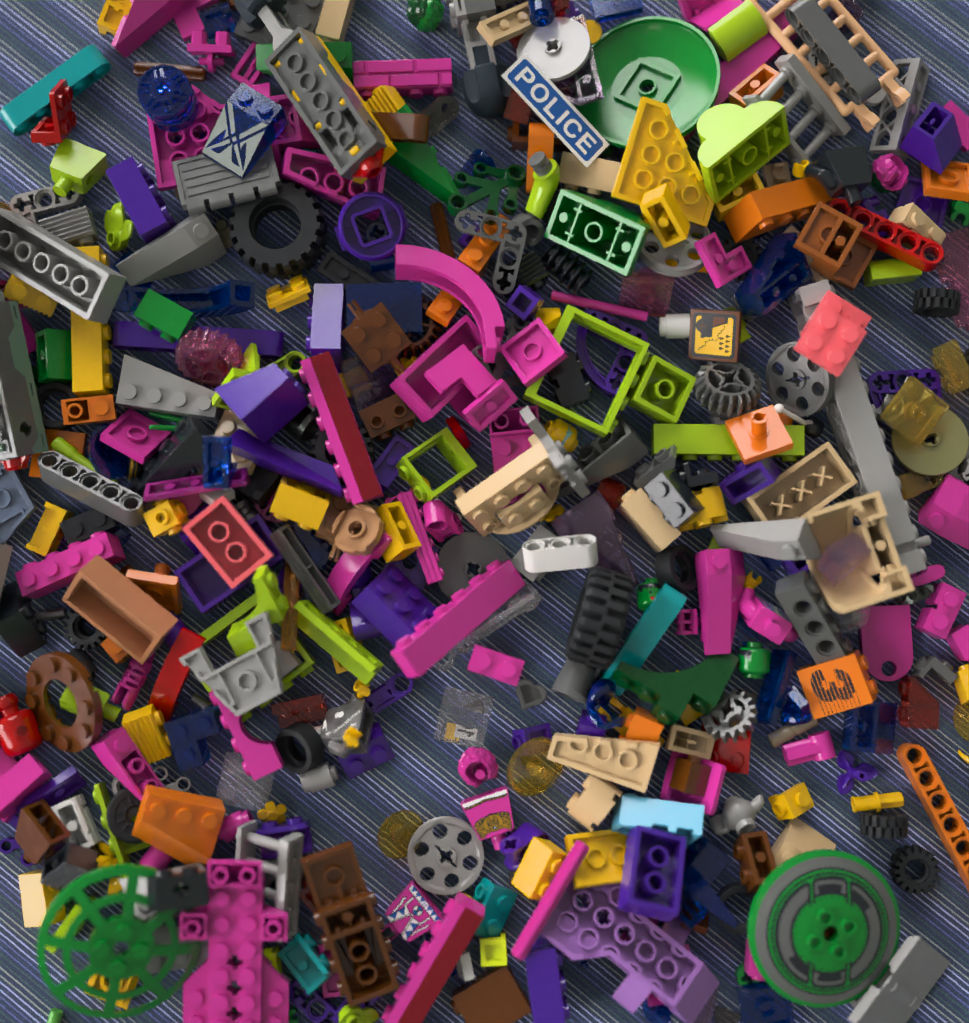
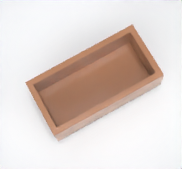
[62,554,178,665]

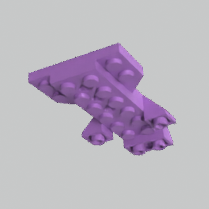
[539,880,720,1023]

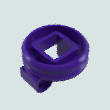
[333,191,410,261]

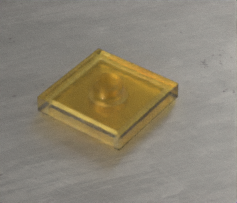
[880,376,950,447]

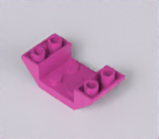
[489,405,546,509]

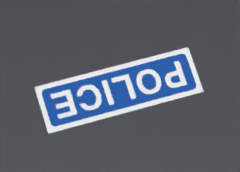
[501,53,609,168]

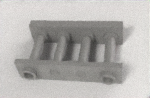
[742,53,851,167]
[235,820,304,943]

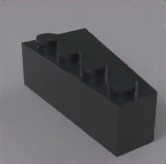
[128,415,218,511]

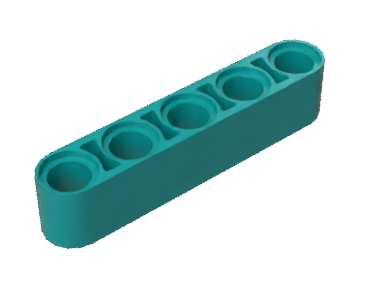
[0,44,111,136]
[599,583,687,697]

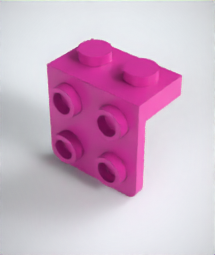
[677,0,745,32]
[659,751,726,816]

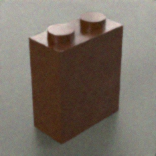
[450,963,532,1023]

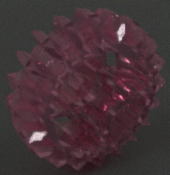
[175,327,244,388]

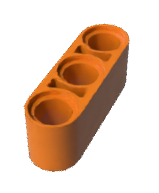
[526,122,554,193]

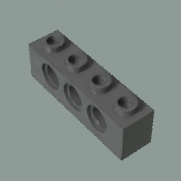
[775,570,853,665]

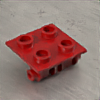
[701,721,752,774]

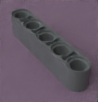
[785,0,881,105]
[37,451,145,527]

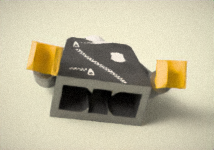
[313,679,374,758]

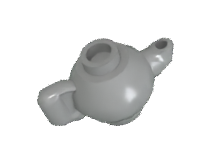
[709,795,764,836]

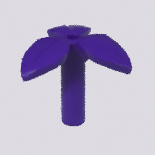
[837,750,879,795]

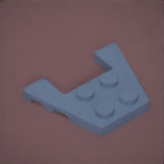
[0,466,37,544]

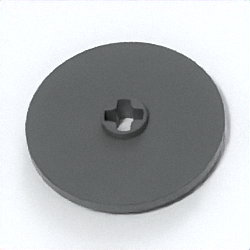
[437,532,508,601]

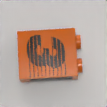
[796,649,879,720]

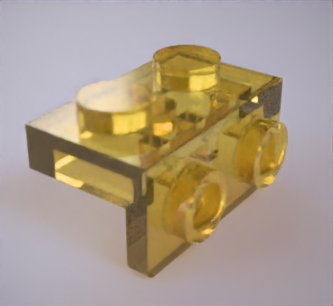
[930,339,969,395]

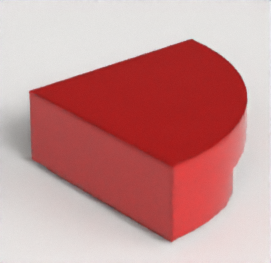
[445,416,470,449]

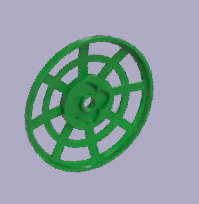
[36,864,202,1019]

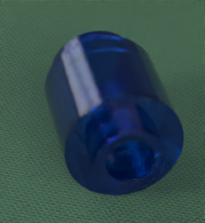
[528,0,554,27]

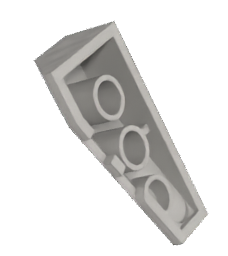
[115,213,227,287]
[710,518,823,561]

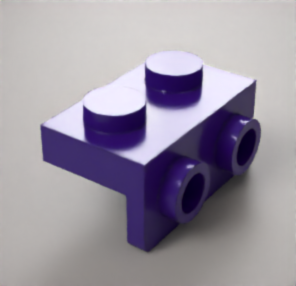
[337,722,395,779]
[256,816,314,860]

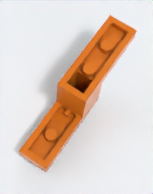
[425,213,511,328]

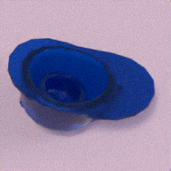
[87,424,128,480]

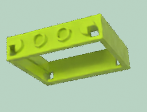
[522,304,650,438]
[199,593,317,723]

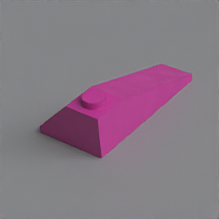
[918,473,969,550]
[694,549,746,655]

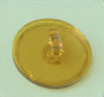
[507,737,563,796]

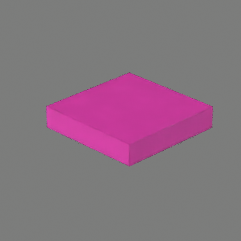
[500,317,568,388]
[100,408,172,465]

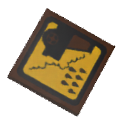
[688,308,742,363]

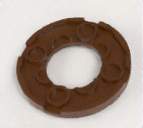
[25,651,103,753]

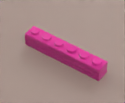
[397,490,445,586]

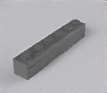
[269,523,341,614]

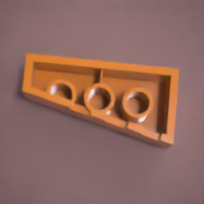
[723,177,836,243]

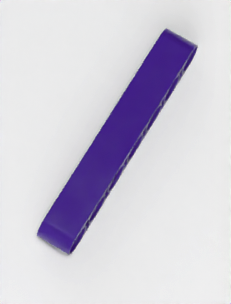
[112,321,285,360]

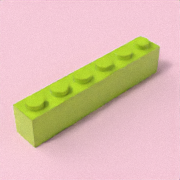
[651,424,805,462]

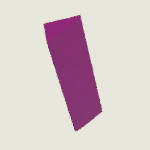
[143,468,251,502]

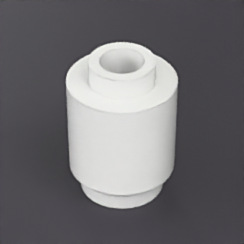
[659,313,690,339]

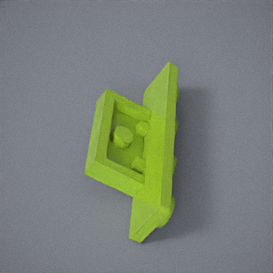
[93,781,151,879]

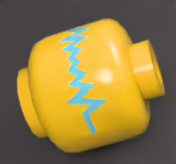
[544,419,578,454]

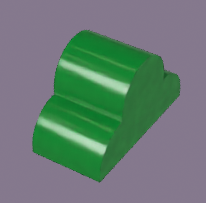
[544,189,650,276]

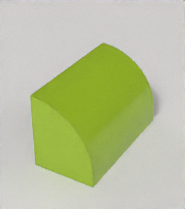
[708,0,768,62]
[863,258,922,287]

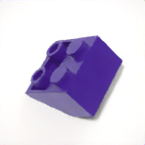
[899,101,962,175]

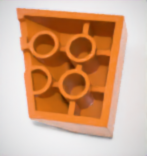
[132,784,226,867]

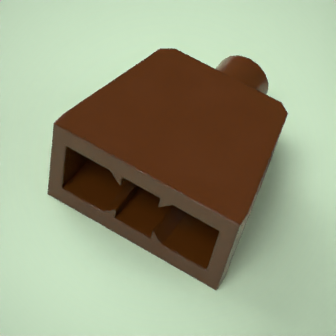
[15,799,72,864]

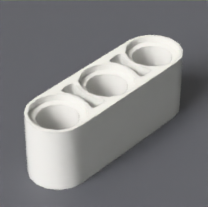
[522,534,598,573]

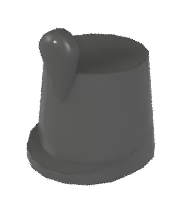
[551,659,602,707]

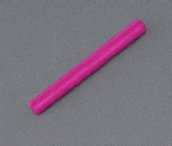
[511,840,589,960]

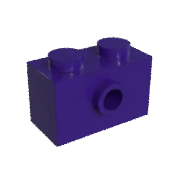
[719,456,781,505]

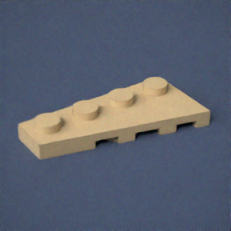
[547,732,661,793]

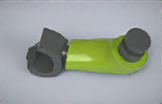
[511,151,561,246]

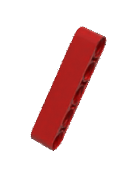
[829,198,944,272]

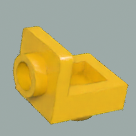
[768,782,815,820]

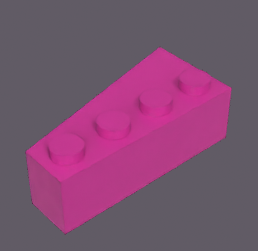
[280,147,386,221]

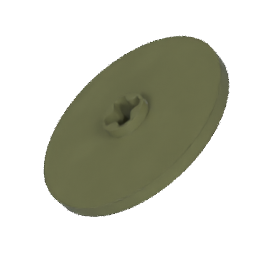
[891,404,969,477]

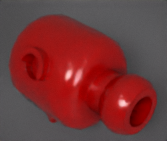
[0,692,43,758]

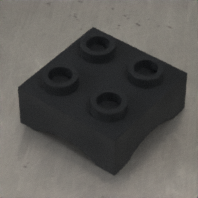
[232,466,282,507]

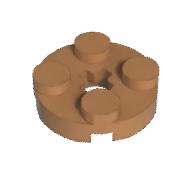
[332,504,385,556]

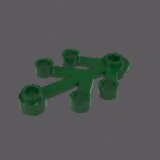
[447,162,527,225]

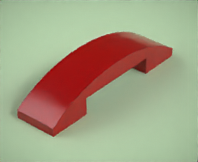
[148,627,206,725]

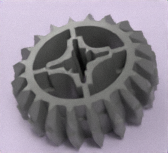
[693,361,762,417]

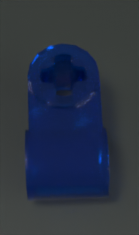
[366,222,395,273]

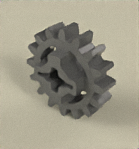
[701,689,758,743]

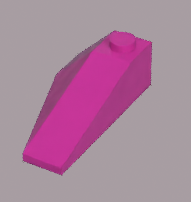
[111,0,191,58]

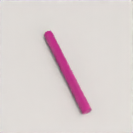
[551,290,649,322]

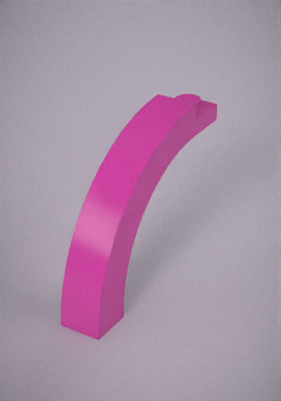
[395,244,505,363]

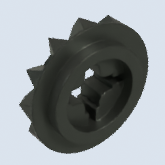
[894,584,935,605]

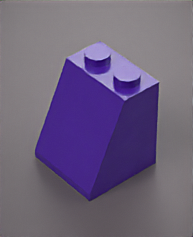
[215,363,310,444]

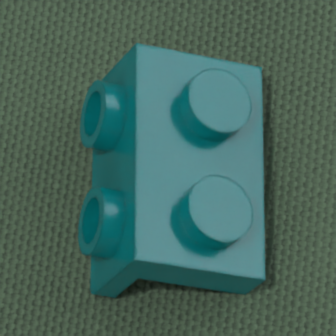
[473,877,518,938]
[278,932,334,995]

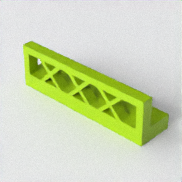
[290,600,384,685]

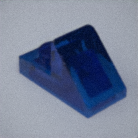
[203,436,238,489]

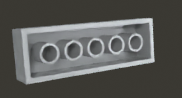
[0,208,127,324]

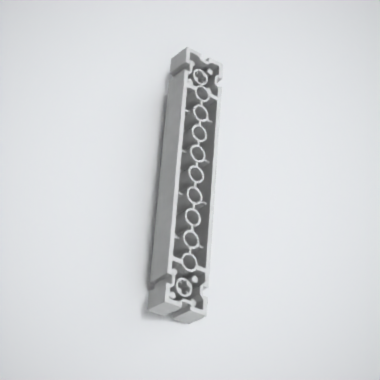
[788,279,931,574]

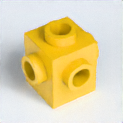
[142,498,190,537]

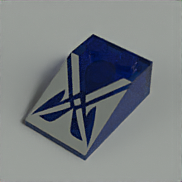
[202,82,288,179]

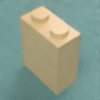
[616,487,681,553]

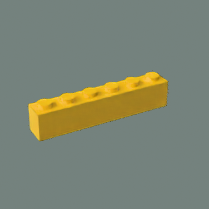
[71,246,113,398]

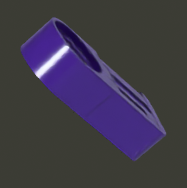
[365,672,414,713]

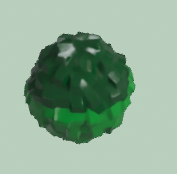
[406,0,444,32]

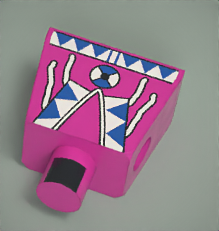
[381,878,444,942]

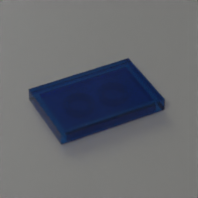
[346,282,423,334]

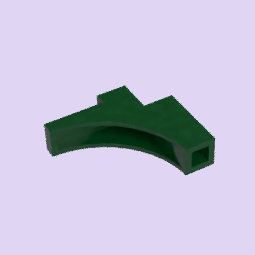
[610,653,740,726]

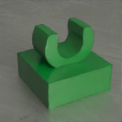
[950,200,969,226]

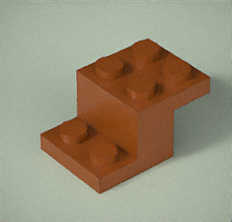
[793,201,878,291]

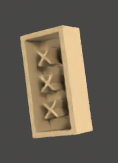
[741,441,858,522]

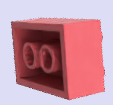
[182,495,275,589]

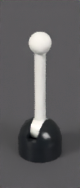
[774,403,824,438]

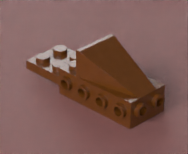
[301,840,401,1007]

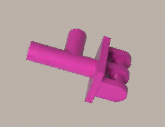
[675,609,703,642]

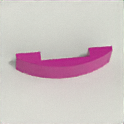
[327,530,392,615]

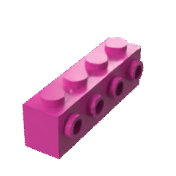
[14,531,126,599]

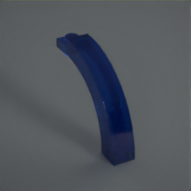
[112,279,255,318]

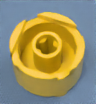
[678,486,729,532]

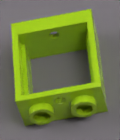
[395,427,477,504]

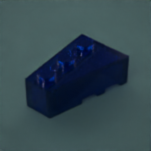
[734,233,814,316]

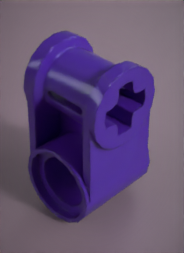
[499,822,549,871]

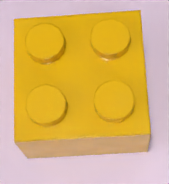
[270,476,330,531]

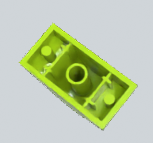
[697,101,790,204]

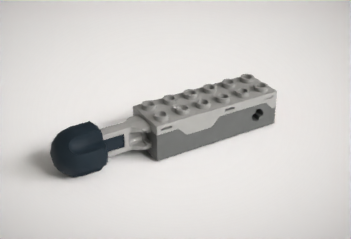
[446,0,513,119]

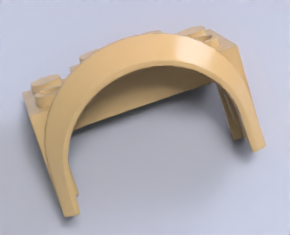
[453,434,566,537]

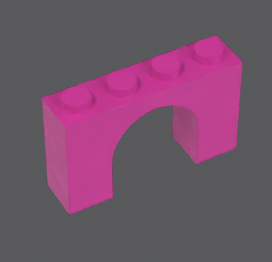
[0,715,52,819]

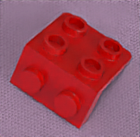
[30,79,77,146]

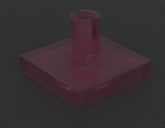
[618,268,674,317]

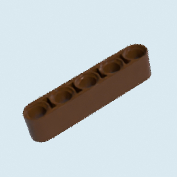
[372,112,431,144]

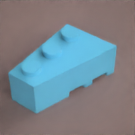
[611,794,704,847]

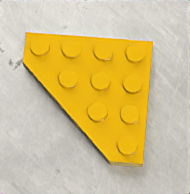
[611,96,714,227]

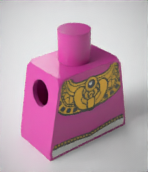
[461,785,514,851]

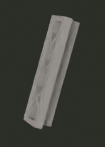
[869,57,930,160]

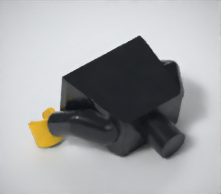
[792,146,874,207]

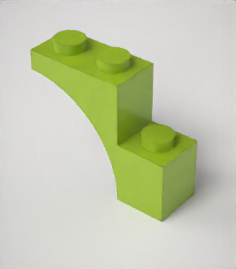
[227,564,289,658]

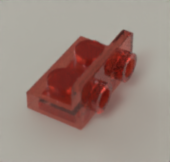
[271,693,328,728]

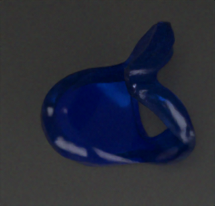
[586,678,625,729]

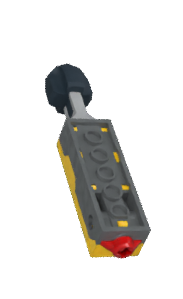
[234,0,397,184]

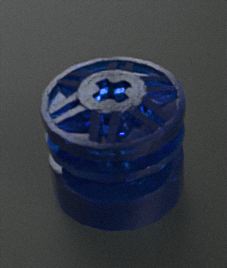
[137,64,199,132]

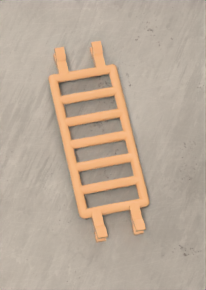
[744,0,911,133]

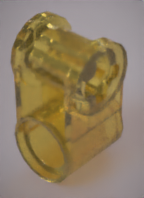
[898,471,944,500]

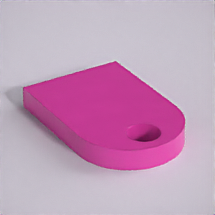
[857,605,913,681]

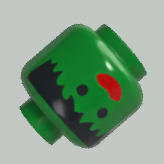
[637,578,661,614]
[737,642,771,679]

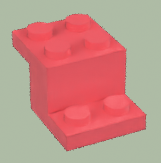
[793,290,872,377]

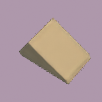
[665,724,715,760]

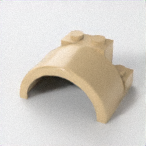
[804,491,915,614]

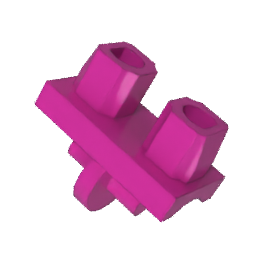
[187,30,236,73]

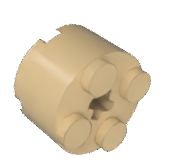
[566,774,623,832]

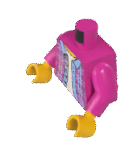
[738,571,799,645]

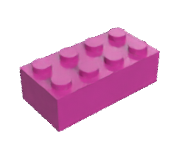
[389,314,483,423]

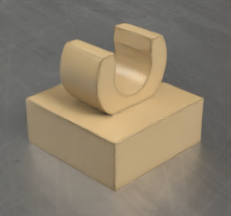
[762,161,791,188]

